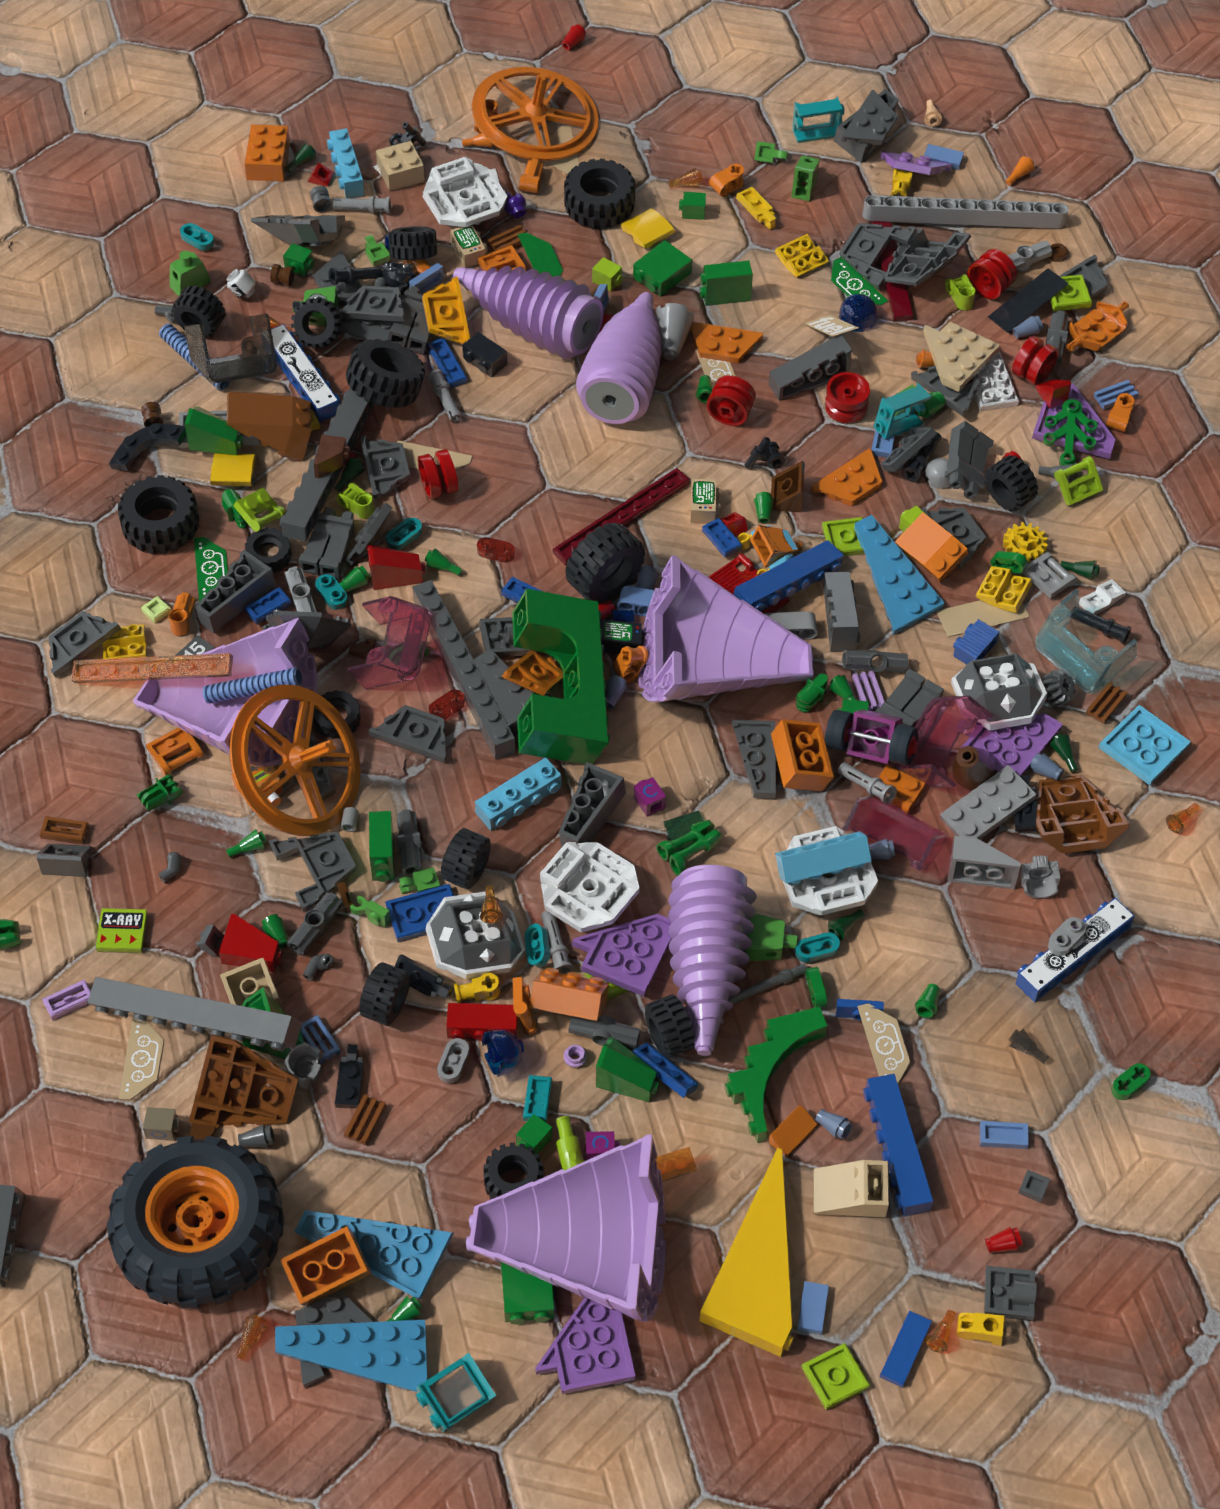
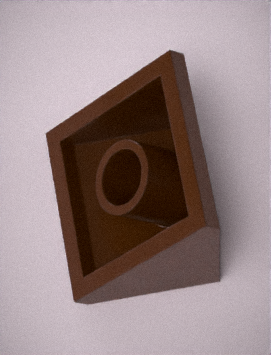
[771,461,805,512]

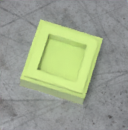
[141,596,171,624]

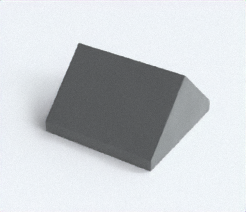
[37,844,91,877]

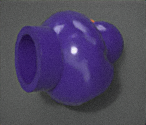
[504,191,527,219]

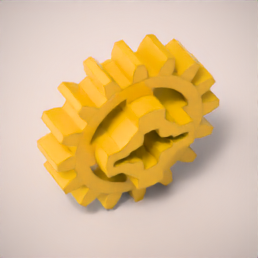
[1003,522,1048,563]

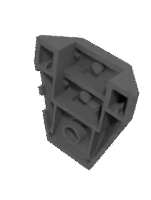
[251,215,345,246]
[884,227,971,286]
[266,611,353,649]

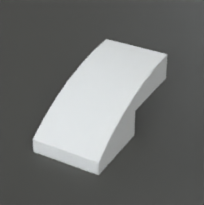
[1078,579,1126,615]

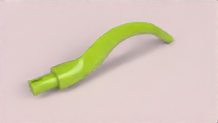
[556,1116,585,1171]

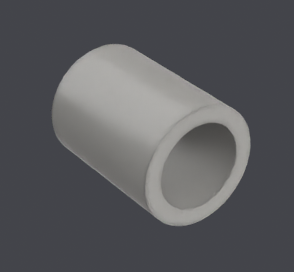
[341,807,359,832]

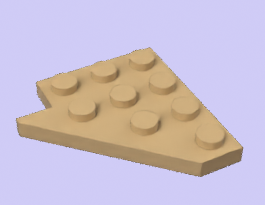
[923,322,1000,392]

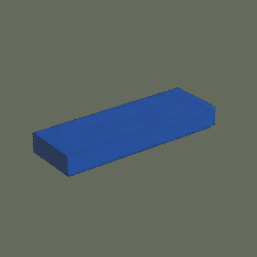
[426,338,467,388]
[632,1043,699,1098]
[880,1311,932,1388]

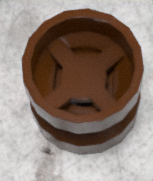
[270,264,295,286]
[141,402,164,427]

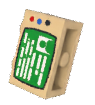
[450,225,488,268]
[690,479,720,524]

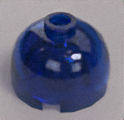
[839,294,877,332]
[482,1029,524,1077]

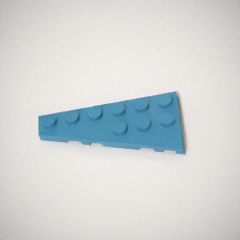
[854,515,944,635]
[294,1210,454,1299]
[275,1320,427,1393]

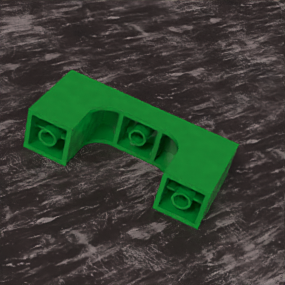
[512,588,610,764]

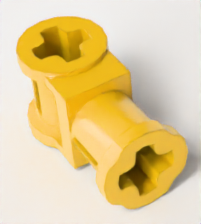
[890,168,913,197]
[454,973,500,1003]

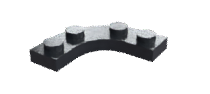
[109,423,187,471]

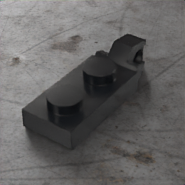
[1015,775,1038,832]
[394,954,454,999]
[335,1044,364,1108]

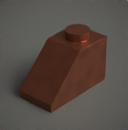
[314,435,350,478]

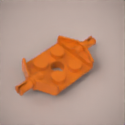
[1067,301,1129,351]

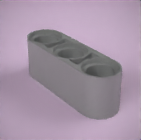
[763,612,818,640]

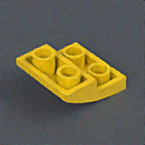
[621,209,675,248]
[774,234,829,278]
[210,453,255,486]
[976,566,1032,613]
[102,624,147,666]

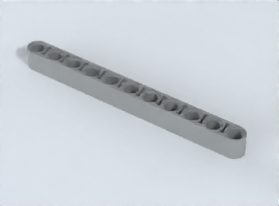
[862,195,1069,229]

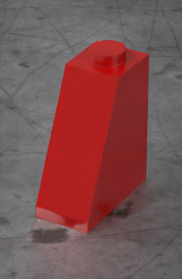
[219,914,283,973]

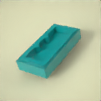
[523,1075,552,1122]

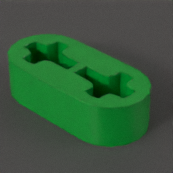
[990,551,1028,573]
[805,967,827,1008]
[1111,1063,1151,1100]

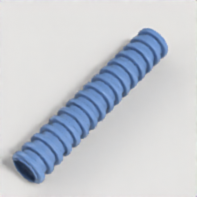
[159,324,231,391]
[203,667,303,704]

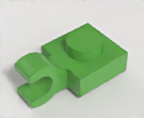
[754,141,788,163]
[365,235,391,267]
[399,867,440,894]
[350,896,391,928]

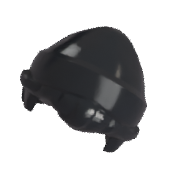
[382,262,417,293]

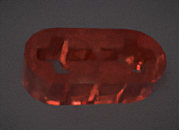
[477,537,515,563]
[428,689,465,721]

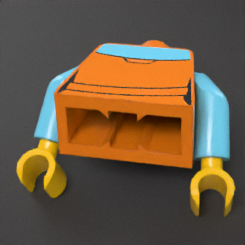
[738,525,803,576]

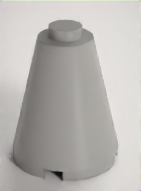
[655,303,694,360]

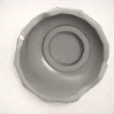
[925,458,950,489]

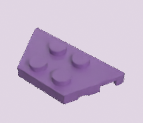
[881,151,952,175]

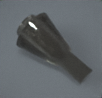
[1008,1028,1049,1064]

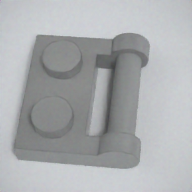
[1022,552,1078,599]

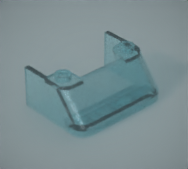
[1035,589,1137,693]

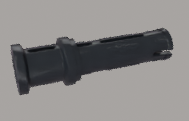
[328,266,384,285]
[903,432,942,482]
[1067,604,1132,644]

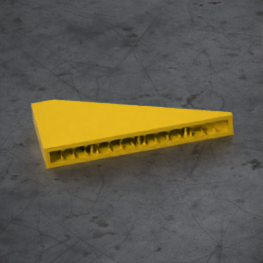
[699,1148,794,1357]

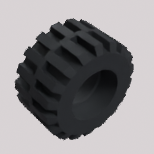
[388,226,437,260]
[171,286,226,338]
[291,298,344,348]
[985,455,1038,512]
[441,828,491,890]
[359,962,410,1026]
[645,994,695,1059]
[483,1143,544,1200]

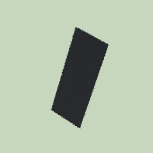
[988,268,1069,333]

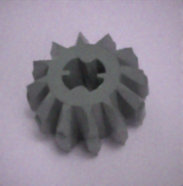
[1042,669,1076,706]

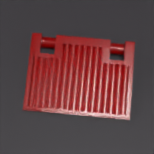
[708,553,790,613]

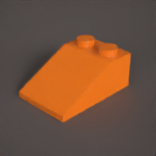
[895,512,968,583]

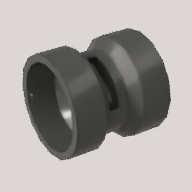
[310,186,332,213]

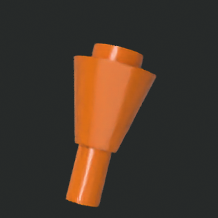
[462,133,494,148]
[1005,156,1035,186]
[916,349,935,368]

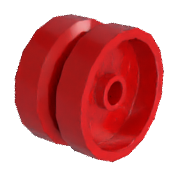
[967,249,1017,299]
[1012,336,1059,386]
[825,372,870,423]
[706,375,756,426]
[417,449,459,499]

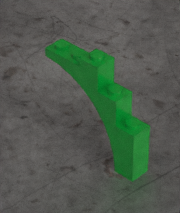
[724,1006,827,1143]

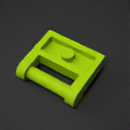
[1054,456,1103,505]
[233,487,286,531]

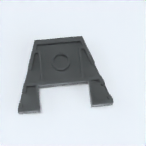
[839,223,917,290]
[269,832,357,913]
[295,1290,373,1388]

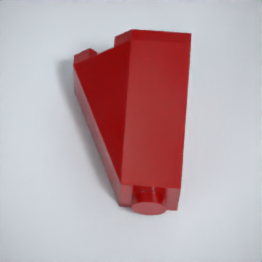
[366,545,426,590]

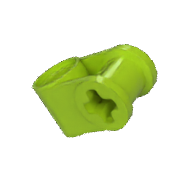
[945,274,975,311]
[336,483,374,519]

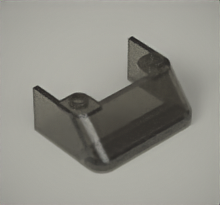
[184,313,277,383]

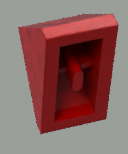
[1035,380,1071,409]

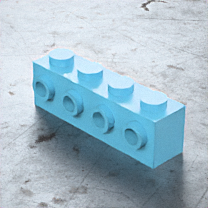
[327,128,364,198]
[475,757,561,831]
[775,831,871,885]

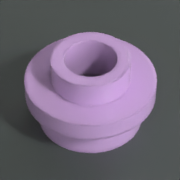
[564,1045,587,1068]

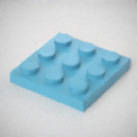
[1098,705,1191,785]

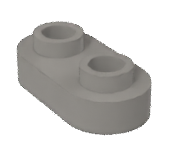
[1048,917,1086,956]
[437,1038,469,1083]

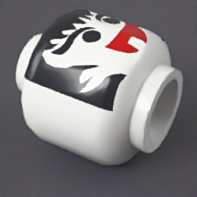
[227,269,256,298]

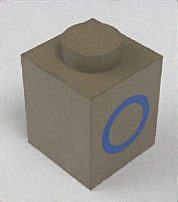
[143,1107,181,1141]

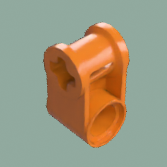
[709,164,744,197]
[1106,393,1135,432]
[612,646,649,684]

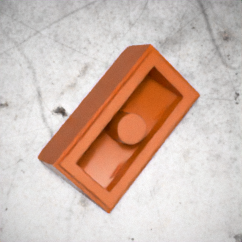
[769,1105,817,1157]

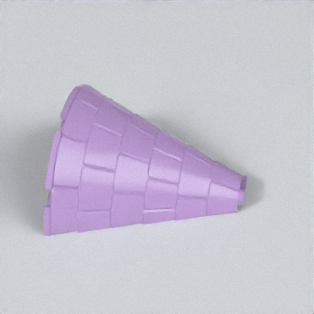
[638,555,814,703]
[133,618,317,767]
[466,1134,666,1322]

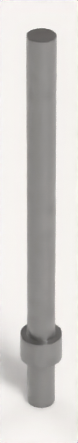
[690,963,807,1021]

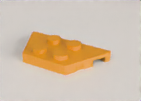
[422,277,470,345]

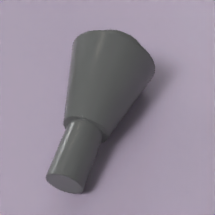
[1038,464,1077,482]

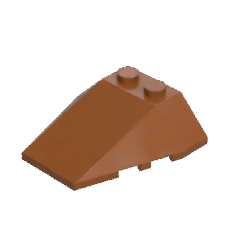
[227,392,311,462]
[1036,775,1129,854]
[188,1034,298,1128]

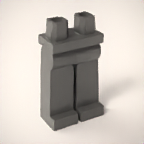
[388,286,429,354]
[944,421,994,499]
[298,507,355,580]
[875,668,944,728]

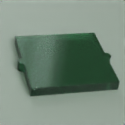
[663,810,704,852]

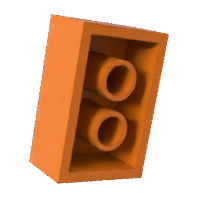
[244,124,290,182]
[771,719,834,791]
[529,968,609,1021]
[280,1226,372,1307]

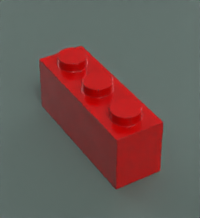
[446,1003,518,1042]

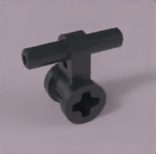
[389,122,426,146]
[744,437,785,469]

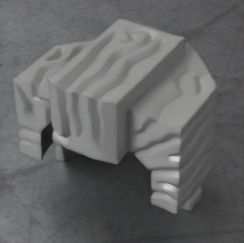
[1020,856,1060,898]
[285,1043,323,1090]

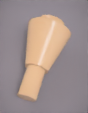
[924,100,942,127]

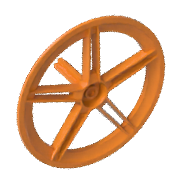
[472,67,599,161]
[230,685,361,836]

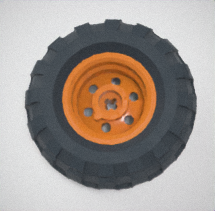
[107,1136,284,1308]

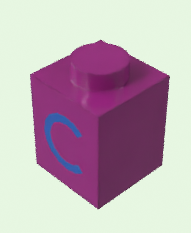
[634,777,666,817]
[586,1131,619,1161]

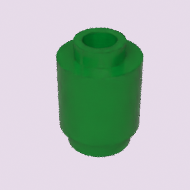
[916,392,946,418]

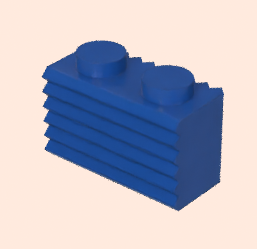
[953,619,1000,664]

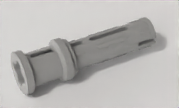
[333,196,391,214]
[427,369,462,423]
[838,762,897,804]
[541,911,573,974]

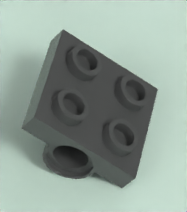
[479,617,528,657]
[984,1266,1037,1321]

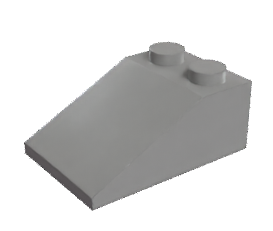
[948,835,1021,889]

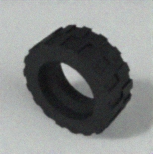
[245,528,292,573]
[313,690,361,739]

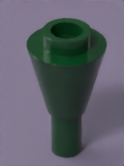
[285,144,316,173]
[334,458,365,492]
[1061,560,1100,581]
[1050,734,1079,773]
[828,909,865,941]

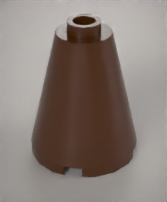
[952,746,996,790]

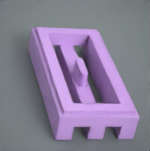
[852,670,884,711]
[42,979,91,1021]

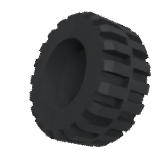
[564,158,635,229]
[346,339,426,409]
[118,475,200,554]
[565,523,645,603]

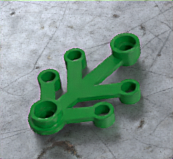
[1043,399,1098,466]

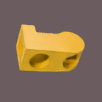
[957,1312,1004,1346]

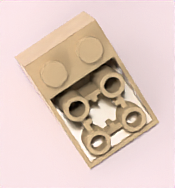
[813,1160,888,1217]

